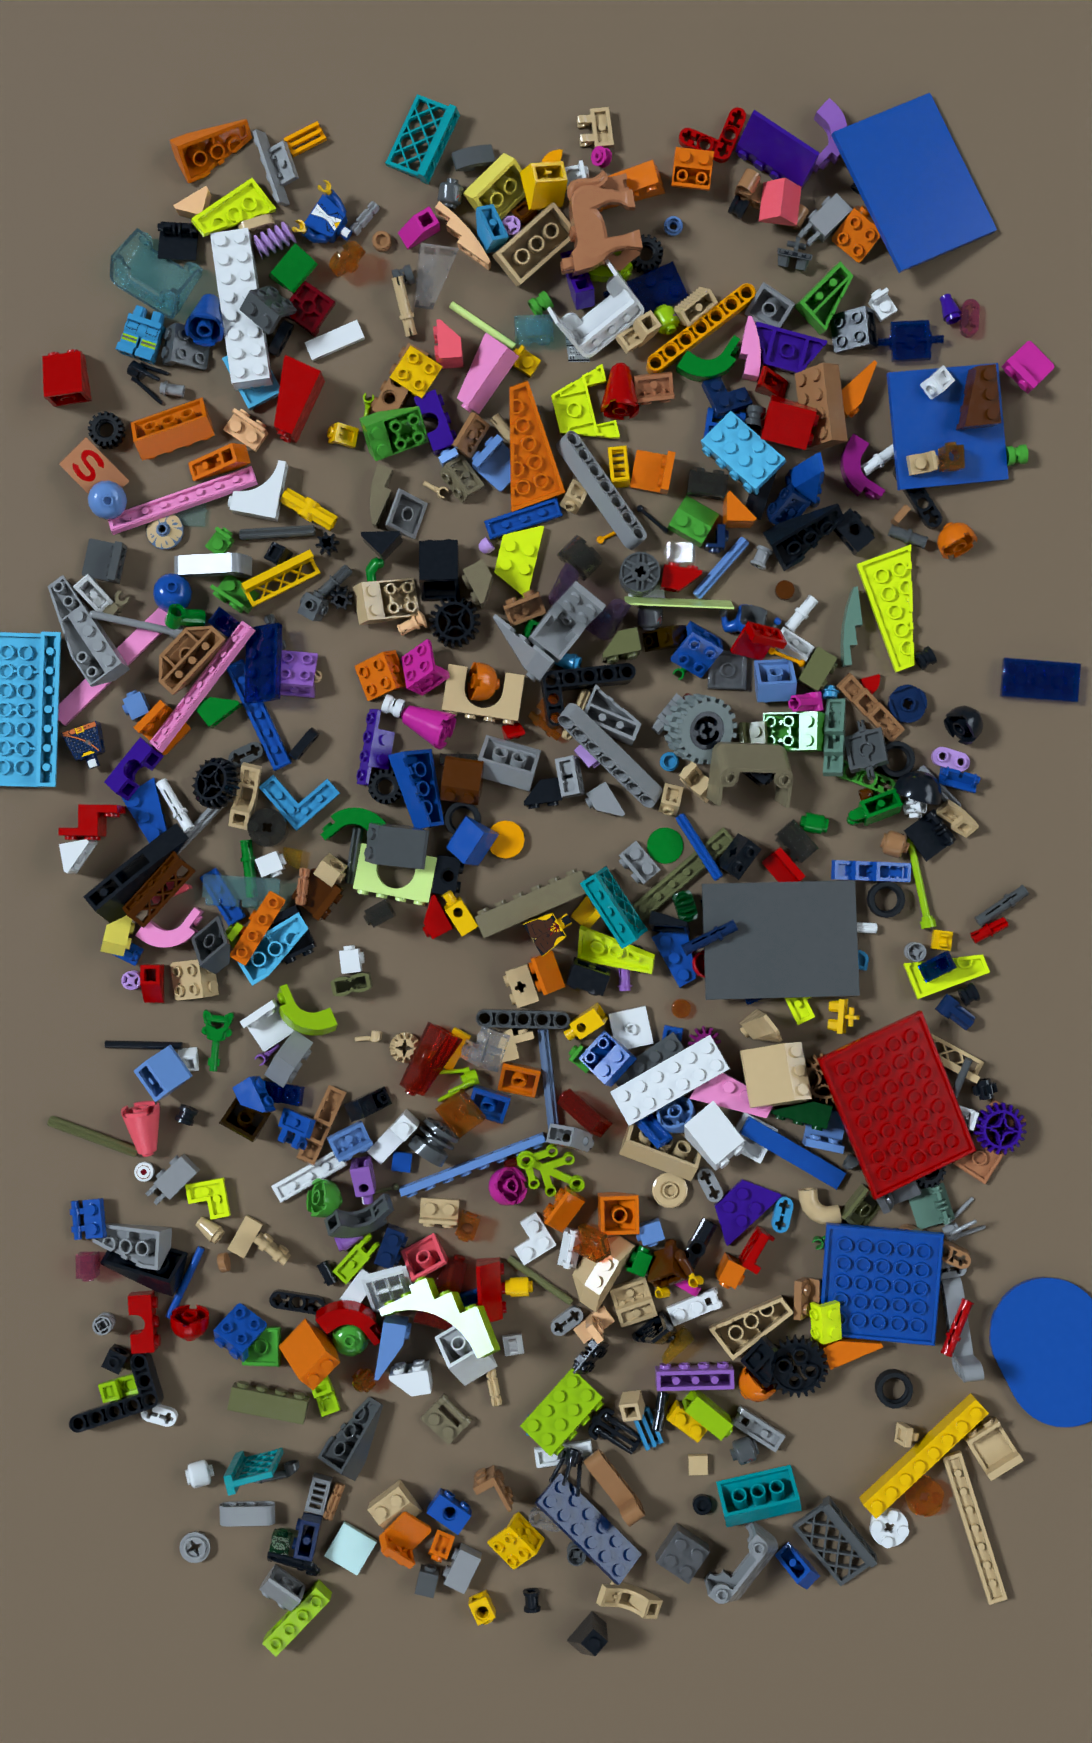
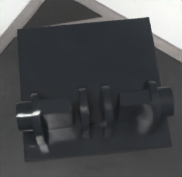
[157,221,199,261]
[904,809,956,862]
[573,1338,609,1374]

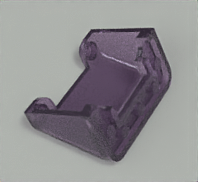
[548,563,631,640]

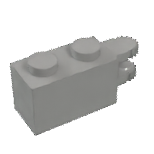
[798,193,853,247]
[145,1154,200,1205]

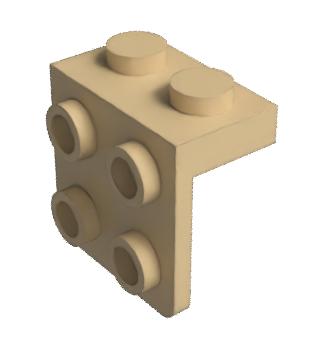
[170,959,219,1000]

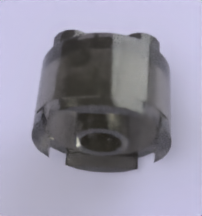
[557,535,602,581]
[247,808,289,847]

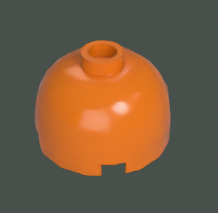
[937,522,977,559]
[467,662,500,701]
[738,1366,776,1402]

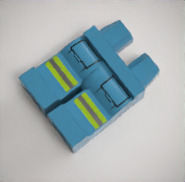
[115,305,166,365]

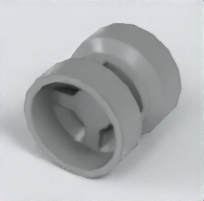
[904,942,927,962]
[92,1312,116,1335]

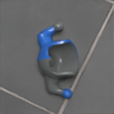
[719,604,781,633]

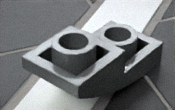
[451,144,496,172]

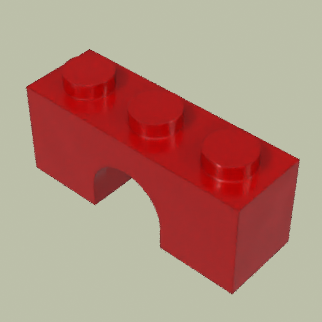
[127,1290,161,1354]

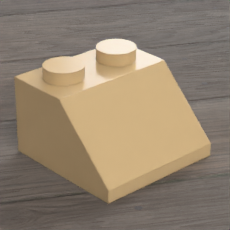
[367,1480,423,1530]

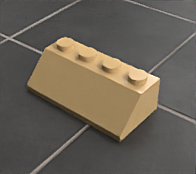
[619,1123,701,1181]

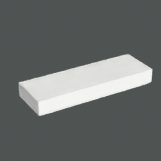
[304,320,365,362]
[534,1439,593,1468]

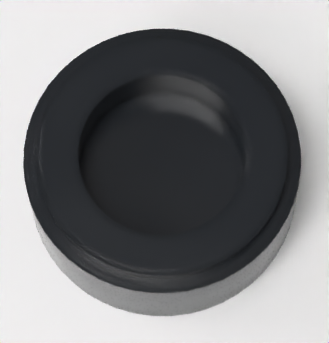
[692,1494,712,1515]

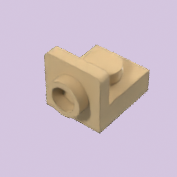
[906,450,939,476]
[560,479,587,514]
[658,783,684,816]

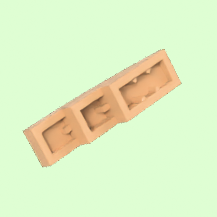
[435,201,491,270]

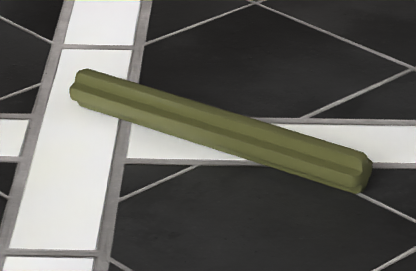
[47,1116,138,1157]

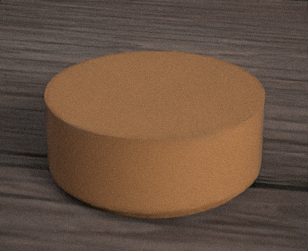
[372,231,392,252]
[217,1252,231,1273]

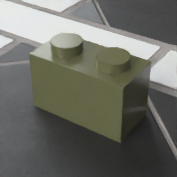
[797,647,838,692]

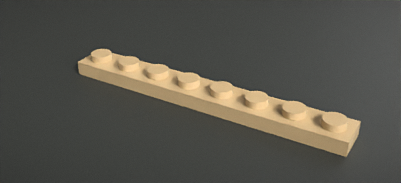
[942,1450,1007,1605]

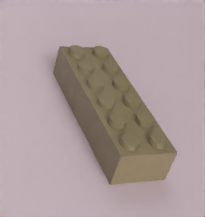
[475,868,586,938]

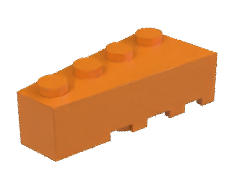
[598,160,665,212]

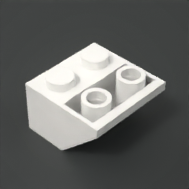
[389,1359,433,1396]

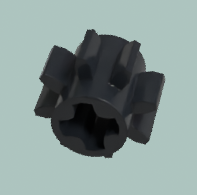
[315,532,340,557]
[330,585,354,610]
[972,1078,998,1100]

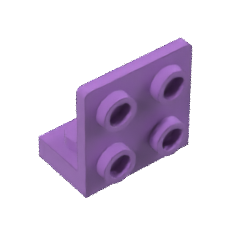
[274,650,318,698]

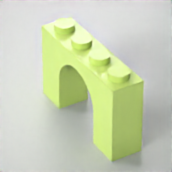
[353,843,437,906]

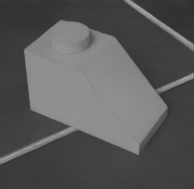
[584,782,625,817]

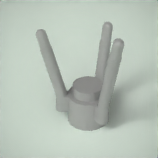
[941,1197,986,1241]

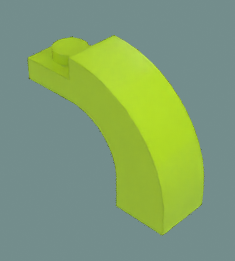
[277,984,338,1036]

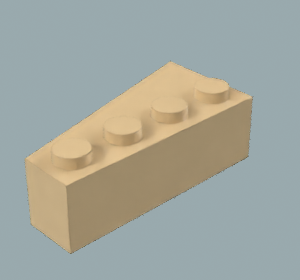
[709,1295,794,1360]

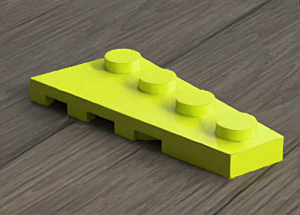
[191,178,276,237]
[577,925,655,974]
[903,954,990,1000]

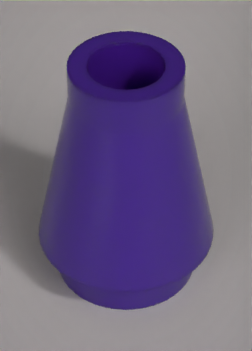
[940,294,962,325]

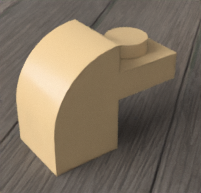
[615,310,662,354]
[679,761,709,803]
[497,1028,534,1063]

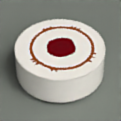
[134,1161,155,1182]

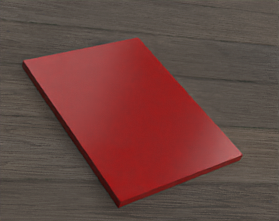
[817,1010,977,1200]

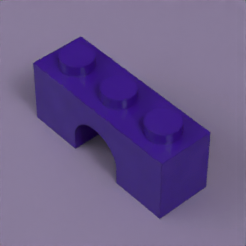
[414,390,457,456]
[104,737,164,801]

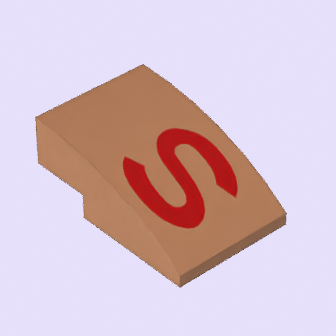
[59,437,129,494]

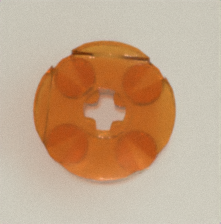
[329,241,366,277]
[905,1475,944,1517]

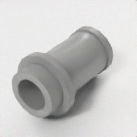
[160,381,185,398]

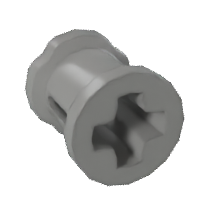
[750,545,773,570]

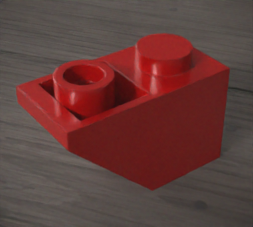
[660,562,702,593]
[140,964,164,1003]

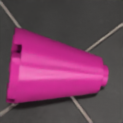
[401,705,456,750]

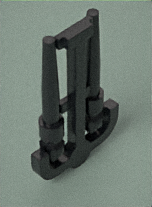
[588,1407,641,1454]
[267,1551,321,1576]

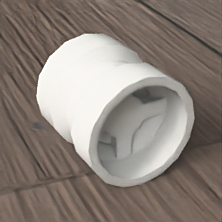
[381,694,405,718]

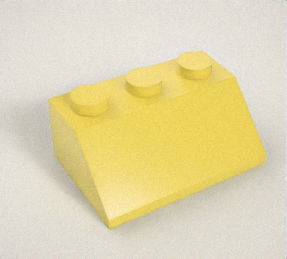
[463,153,525,220]

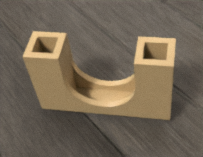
[442,664,525,725]

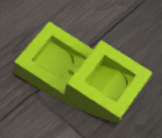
[98,1373,138,1403]
[311,1376,341,1417]

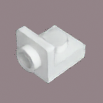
[868,288,897,322]
[920,365,955,399]

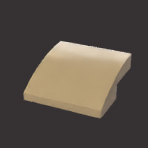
[610,1277,658,1328]

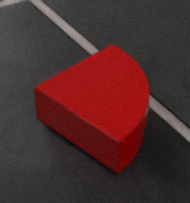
[860,674,880,697]

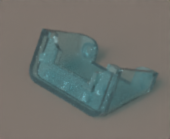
[110,228,203,319]

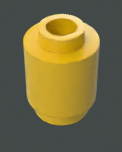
[505,1277,533,1297]

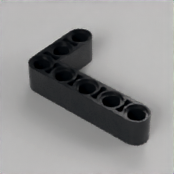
[541,663,636,730]
[69,1353,164,1433]

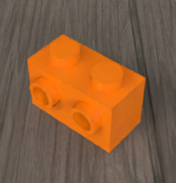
[715,1252,746,1289]

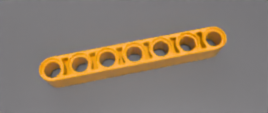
[646,283,756,374]

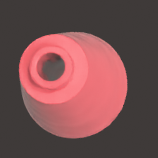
[121,1101,160,1157]

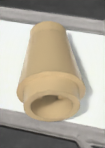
[195,1216,225,1244]

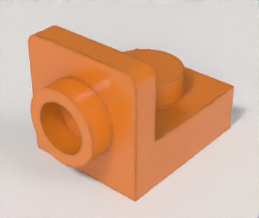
[428,1529,455,1563]

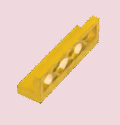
[241,549,321,608]

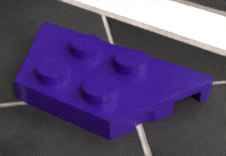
[755,322,827,374]
[714,1179,782,1246]

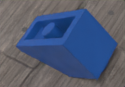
[775,1542,820,1590]

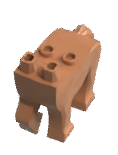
[560,170,643,277]

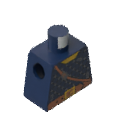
[61,721,105,769]

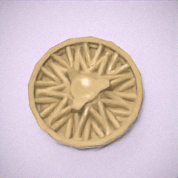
[652,1172,688,1208]

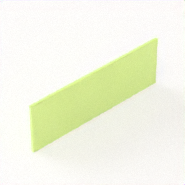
[624,596,734,609]

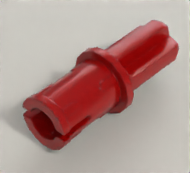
[970,917,1009,944]

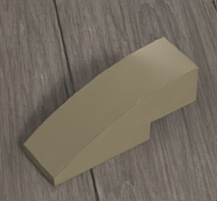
[370,463,394,529]

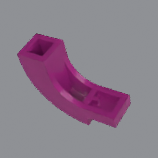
[840,433,885,500]

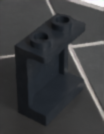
[268,905,317,965]

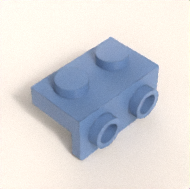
[326,1120,374,1162]

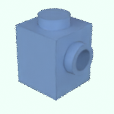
[122,690,151,722]
[636,1218,665,1247]

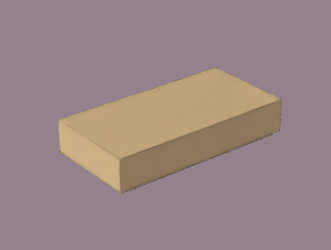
[227,1215,263,1258]

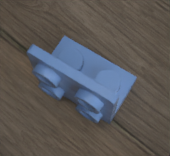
[802,1110,845,1154]

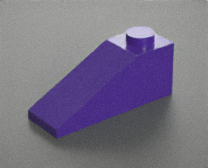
[560,250,595,310]

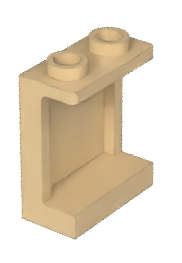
[963,1416,1024,1481]

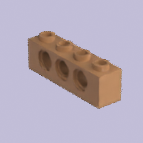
[371,343,430,413]

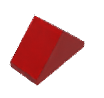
[755,366,789,398]

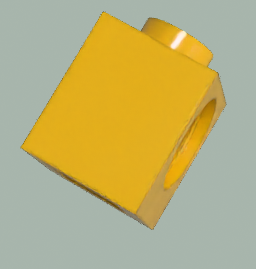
[468,1590,496,1626]

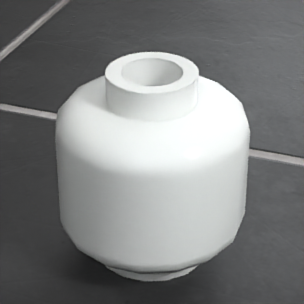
[185,1460,214,1488]

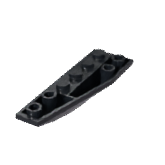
[83,823,189,923]

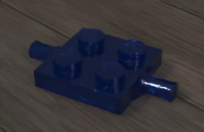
[877,320,944,362]

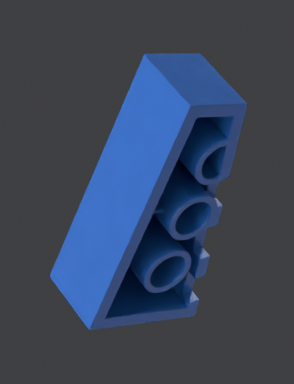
[388,749,444,829]

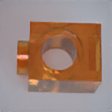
[938,442,965,472]
[455,1210,481,1242]

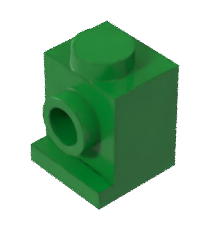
[625,1245,653,1278]

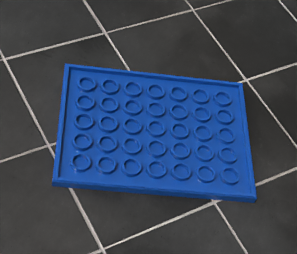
[831,93,997,273]

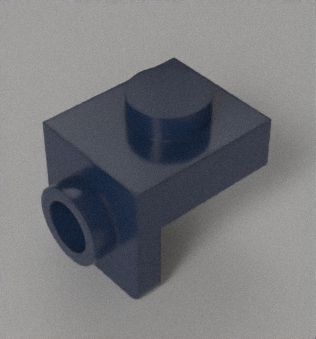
[704,524,729,554]

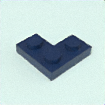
[701,376,753,418]

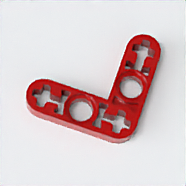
[678,107,746,163]

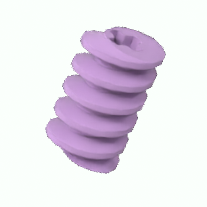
[253,222,297,259]

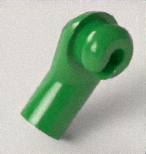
[365,557,384,582]

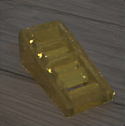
[661,1325,694,1365]

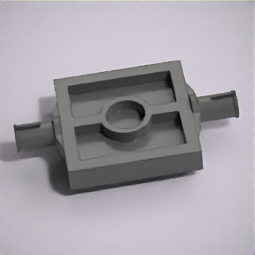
[845,720,889,780]

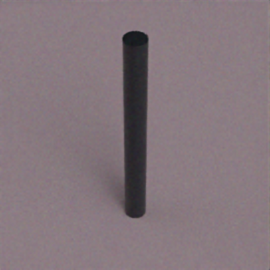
[105,1040,183,1050]

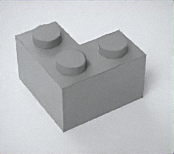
[264,1030,313,1087]

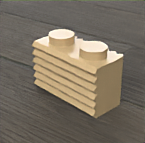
[674,287,718,327]

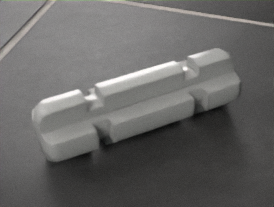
[349,201,380,236]

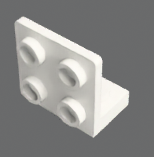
[240,999,294,1051]

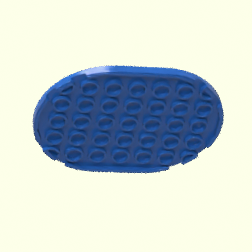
[989,1277,1092,1427]

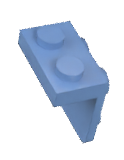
[472,434,510,492]

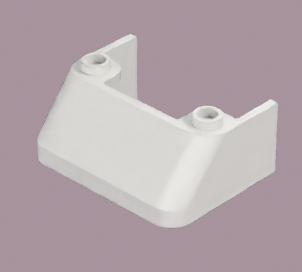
[547,259,644,358]

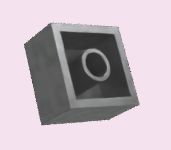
[655,1523,710,1584]

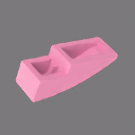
[738,316,761,382]

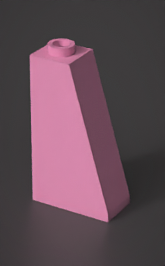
[457,333,519,414]

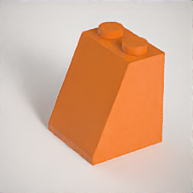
[279,1318,340,1390]

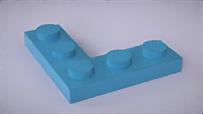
[259,775,341,831]

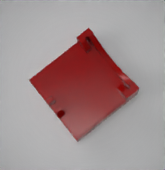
[738,1225,775,1274]

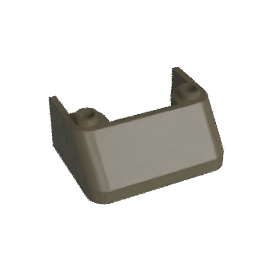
[706,742,793,808]

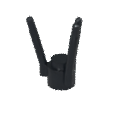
[127,360,169,405]
[549,1447,584,1497]

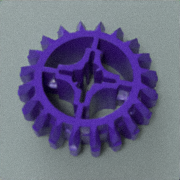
[974,1102,1027,1155]

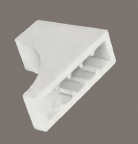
[228,460,288,522]
[367,1109,420,1165]

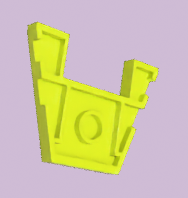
[551,364,620,439]

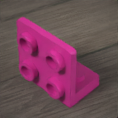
[401,639,450,696]

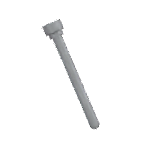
[89,610,183,640]

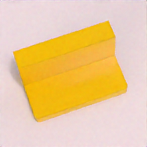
[571,896,600,928]

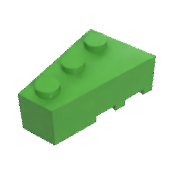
[794,261,853,335]

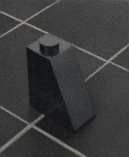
[567,1611,608,1656]

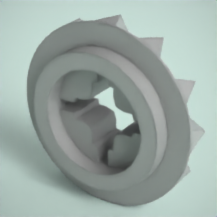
[179,1531,211,1563]

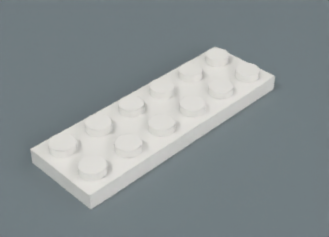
[610,1035,730,1126]

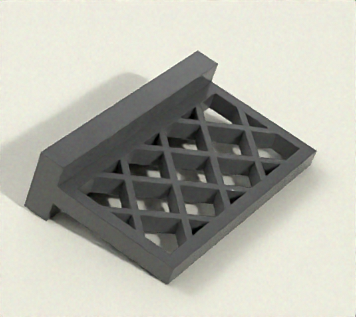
[793,1496,878,1586]

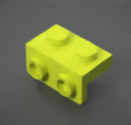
[809,1300,842,1345]

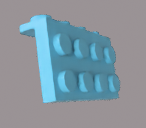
[701,411,786,495]

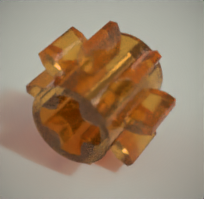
[352,1368,376,1393]

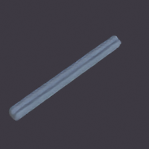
[537,1029,559,1130]

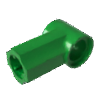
[164,604,206,629]

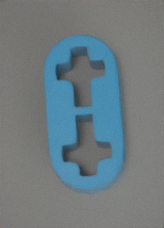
[771,1196,793,1233]

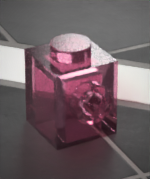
[76,1251,100,1282]

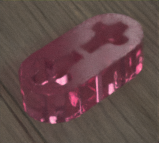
[960,299,980,338]

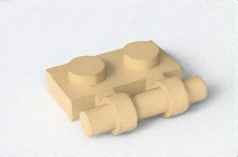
[253,1232,291,1266]

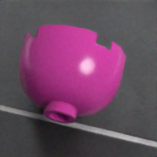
[488,1167,527,1206]

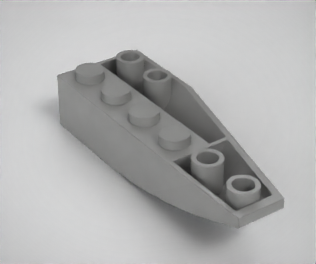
[48,575,130,687]

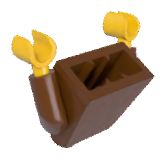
[647,1239,704,1299]

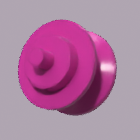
[591,146,612,168]

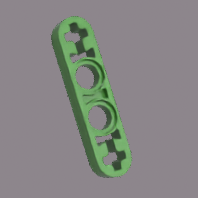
[836,760,895,794]

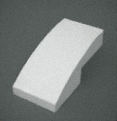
[340,1268,376,1303]

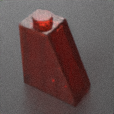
[557,1088,613,1138]

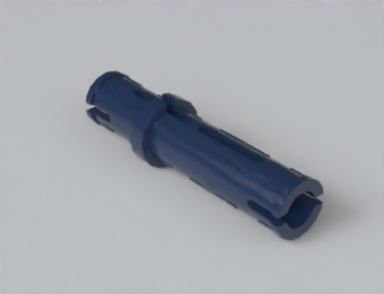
[681,919,738,956]

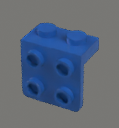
[213,1303,267,1362]

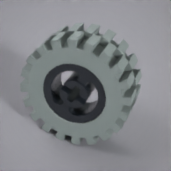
[664,694,737,764]

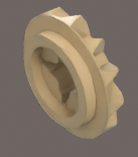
[389,1032,420,1063]

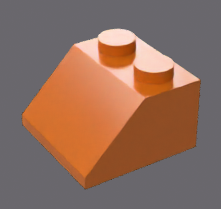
[598,1192,640,1236]

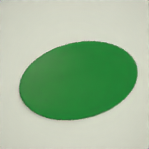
[647,828,683,864]

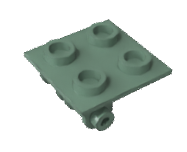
[908,1182,955,1229]

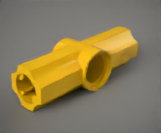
[280,488,338,531]

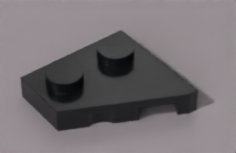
[740,1335,778,1389]

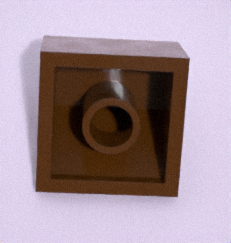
[440,756,484,805]

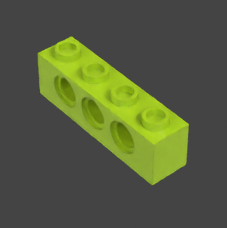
[262,1579,332,1657]

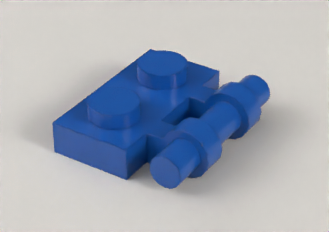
[70,1198,107,1240]

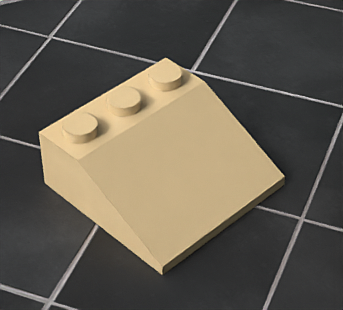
[740,1042,812,1108]

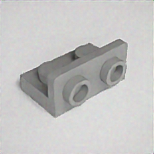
[618,841,660,885]

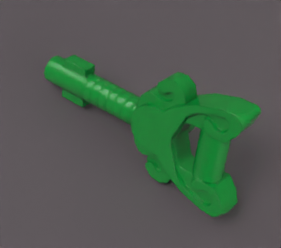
[202,1009,235,1072]

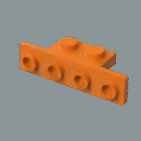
[230,891,286,966]

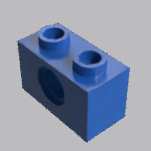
[426,1488,472,1535]

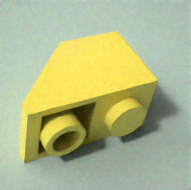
[100,915,135,956]

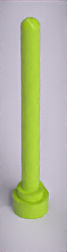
[906,838,937,929]

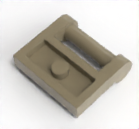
[421,1393,472,1445]

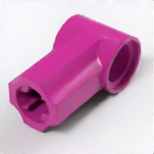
[788,691,824,712]

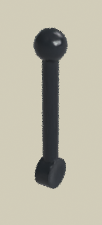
[637,505,669,534]

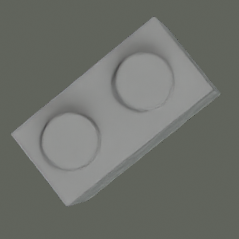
[442,1543,482,1594]

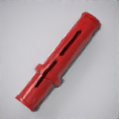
[940,1298,974,1357]

